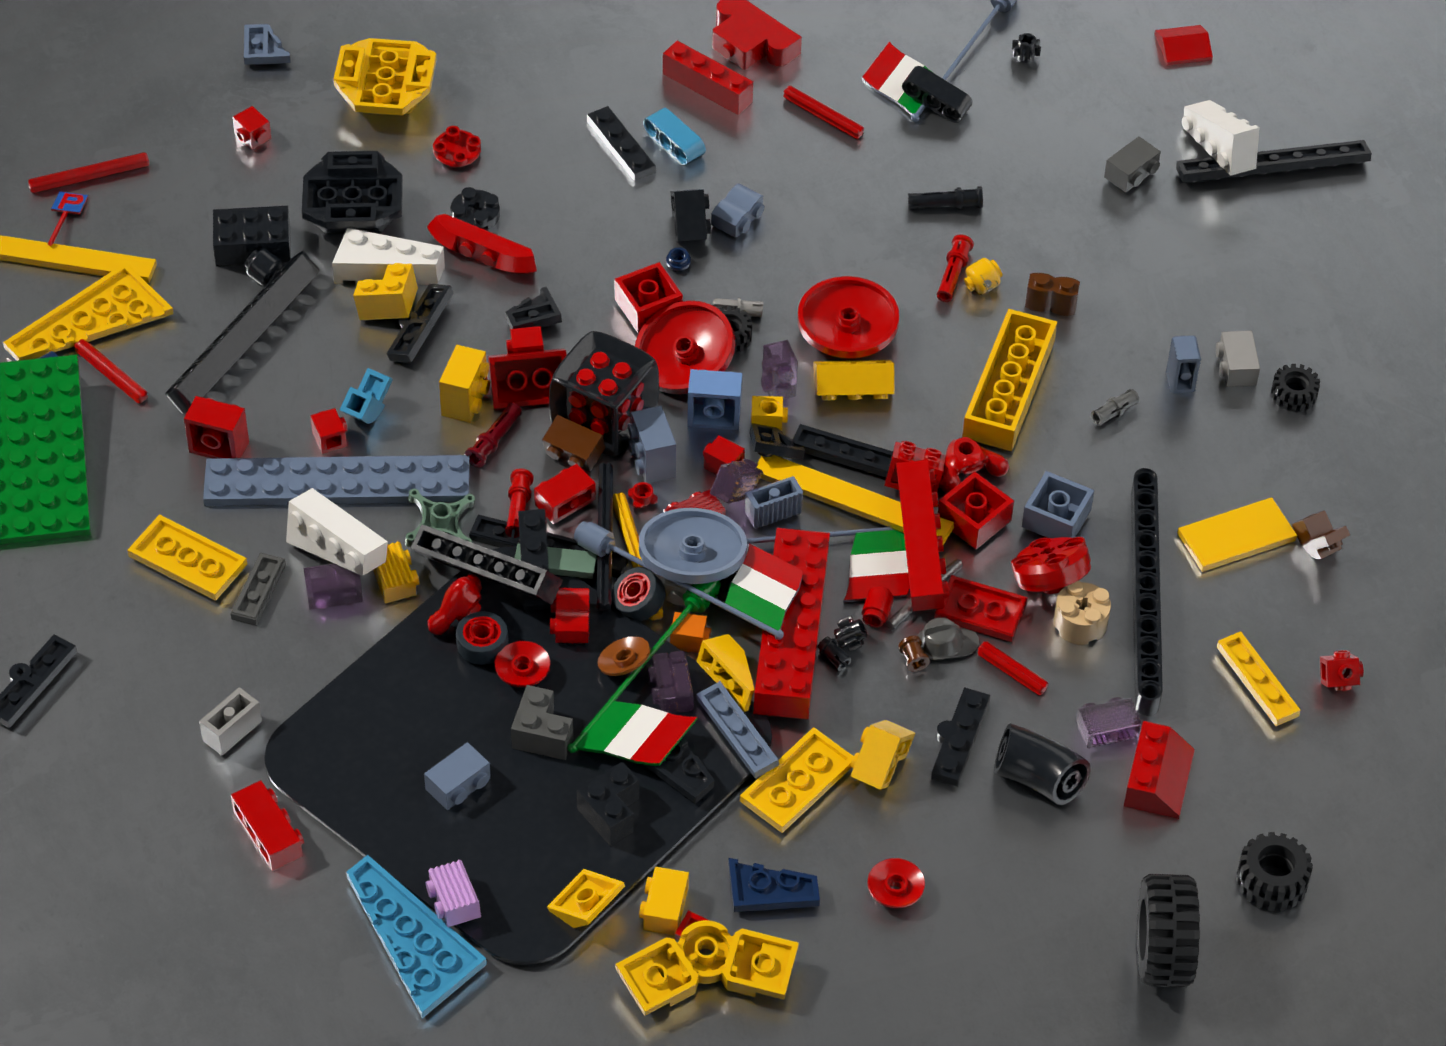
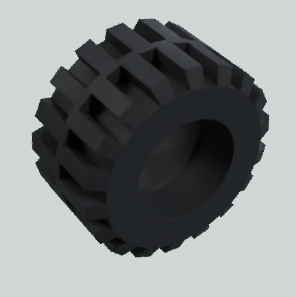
[1236,832,1313,911]

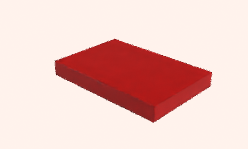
[934,575,1028,642]

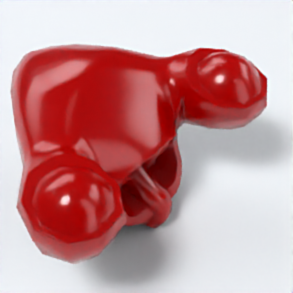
[939,437,1010,493]
[427,574,482,635]

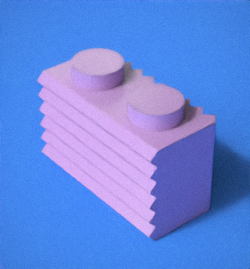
[425,859,481,927]

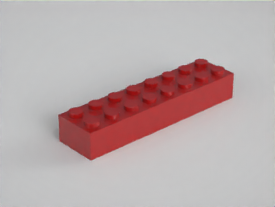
[753,528,830,719]

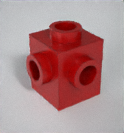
[1320,650,1364,691]

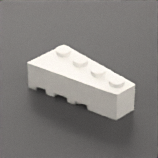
[1182,100,1260,176]
[332,228,445,285]
[286,488,388,576]

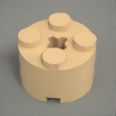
[1054,581,1111,645]

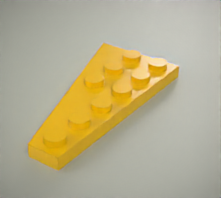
[3,262,174,361]

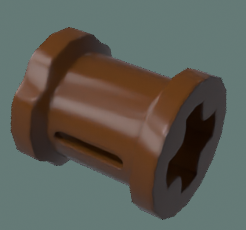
[898,636,930,672]

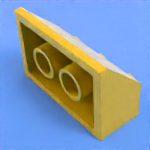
[813,360,894,400]

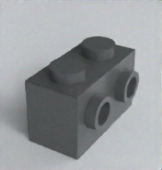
[1104,136,1161,192]

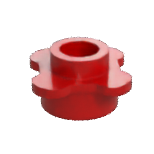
[628,482,658,509]

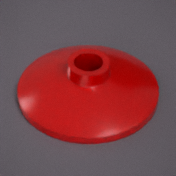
[495,641,550,687]
[867,858,925,908]

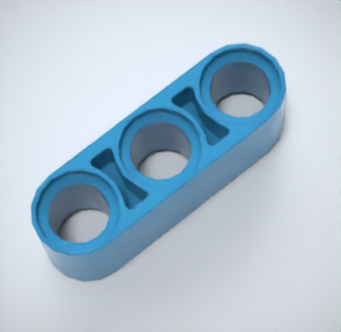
[643,108,706,165]

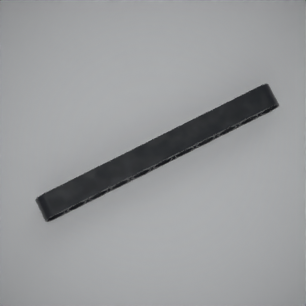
[1131,468,1163,716]

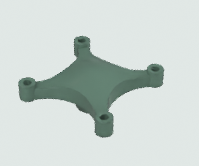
[405,489,475,547]

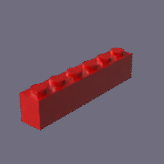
[896,459,949,611]

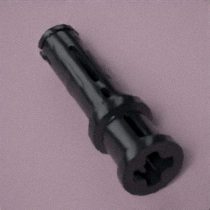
[908,186,983,209]

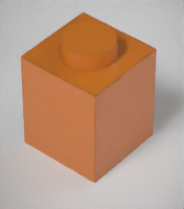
[670,612,711,654]

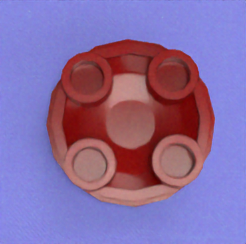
[433,126,481,167]

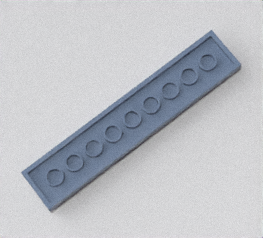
[203,455,470,506]

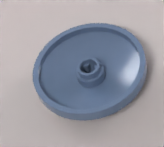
[639,508,747,584]

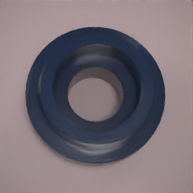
[666,247,691,271]

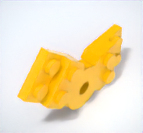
[615,920,799,1016]

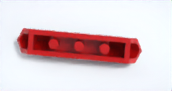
[427,214,537,274]

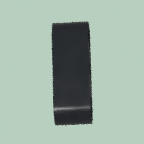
[902,66,972,123]

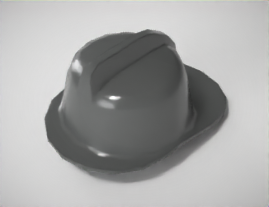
[917,618,979,660]

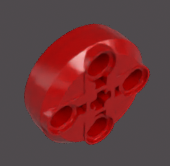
[1011,537,1091,594]

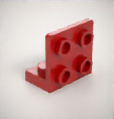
[884,441,945,492]

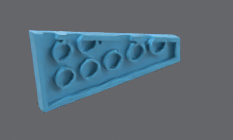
[346,855,487,1019]

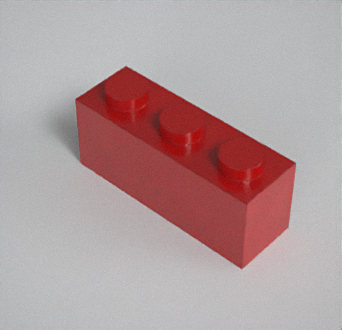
[231,780,304,871]

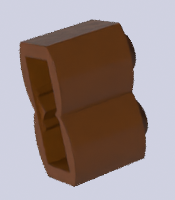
[1025,273,1080,316]

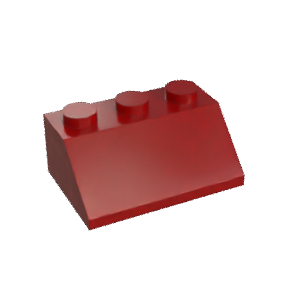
[488,349,567,409]
[1124,721,1195,819]

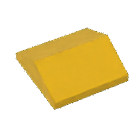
[547,869,625,928]

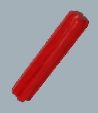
[978,641,1049,695]

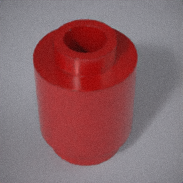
[862,586,894,628]

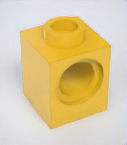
[751,396,788,431]

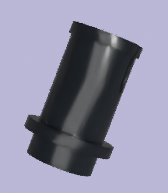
[817,636,851,671]

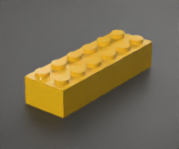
[962,309,1057,451]

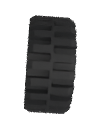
[1137,874,1200,987]

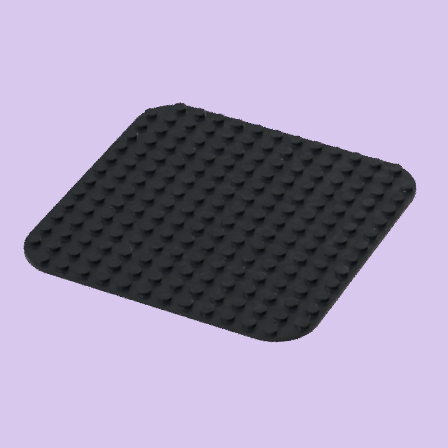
[264,546,772,965]

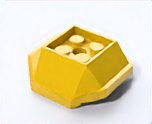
[333,38,437,116]

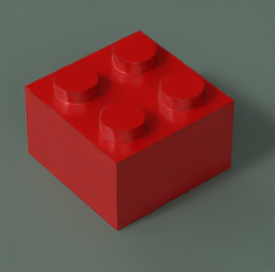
[614,262,683,333]
[184,396,249,459]
[938,472,1014,549]

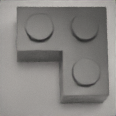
[511,685,573,760]

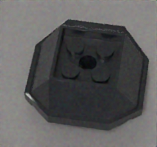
[302,151,403,234]

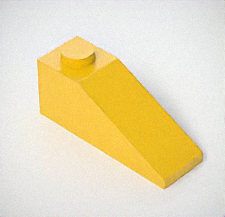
[696,634,755,712]

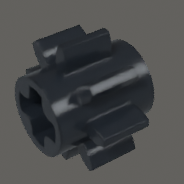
[1012,33,1041,63]
[834,615,868,652]

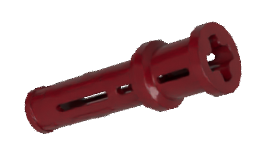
[465,403,522,468]

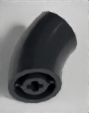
[994,723,1091,805]

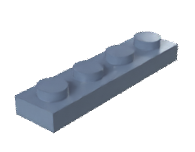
[697,681,779,779]

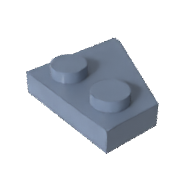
[244,24,291,65]

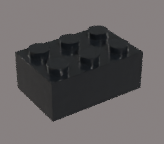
[213,205,291,266]

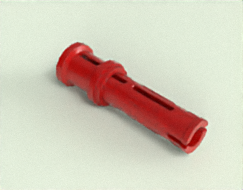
[936,234,974,302]
[505,468,534,538]

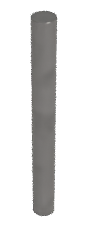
[886,558,963,630]

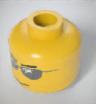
[964,258,1003,295]

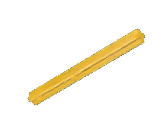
[613,492,663,621]

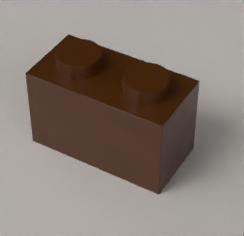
[542,415,606,472]

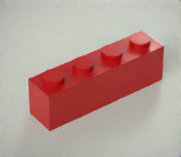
[663,40,753,115]

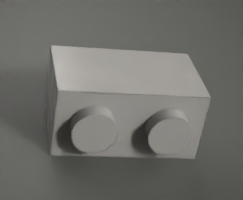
[1216,331,1260,387]
[199,687,262,755]

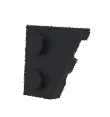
[505,287,562,329]
[749,423,805,460]

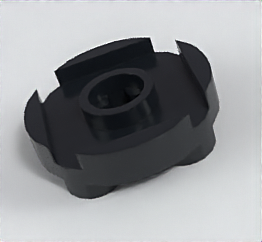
[450,187,500,229]

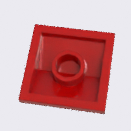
[1155,25,1213,66]

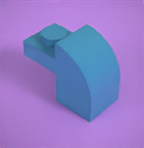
[340,368,393,424]

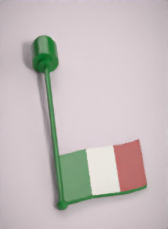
[567,580,721,766]

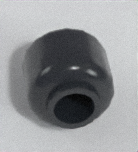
[245,249,282,287]

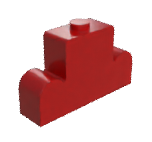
[712,0,802,70]

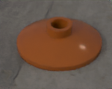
[598,636,650,676]

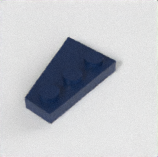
[728,858,820,912]

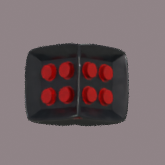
[549,331,659,456]

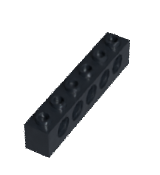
[411,524,563,605]

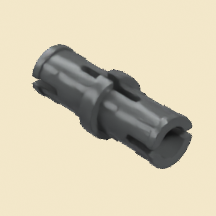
[1091,389,1139,426]

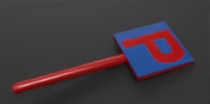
[48,191,88,246]

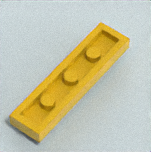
[1217,631,1301,726]

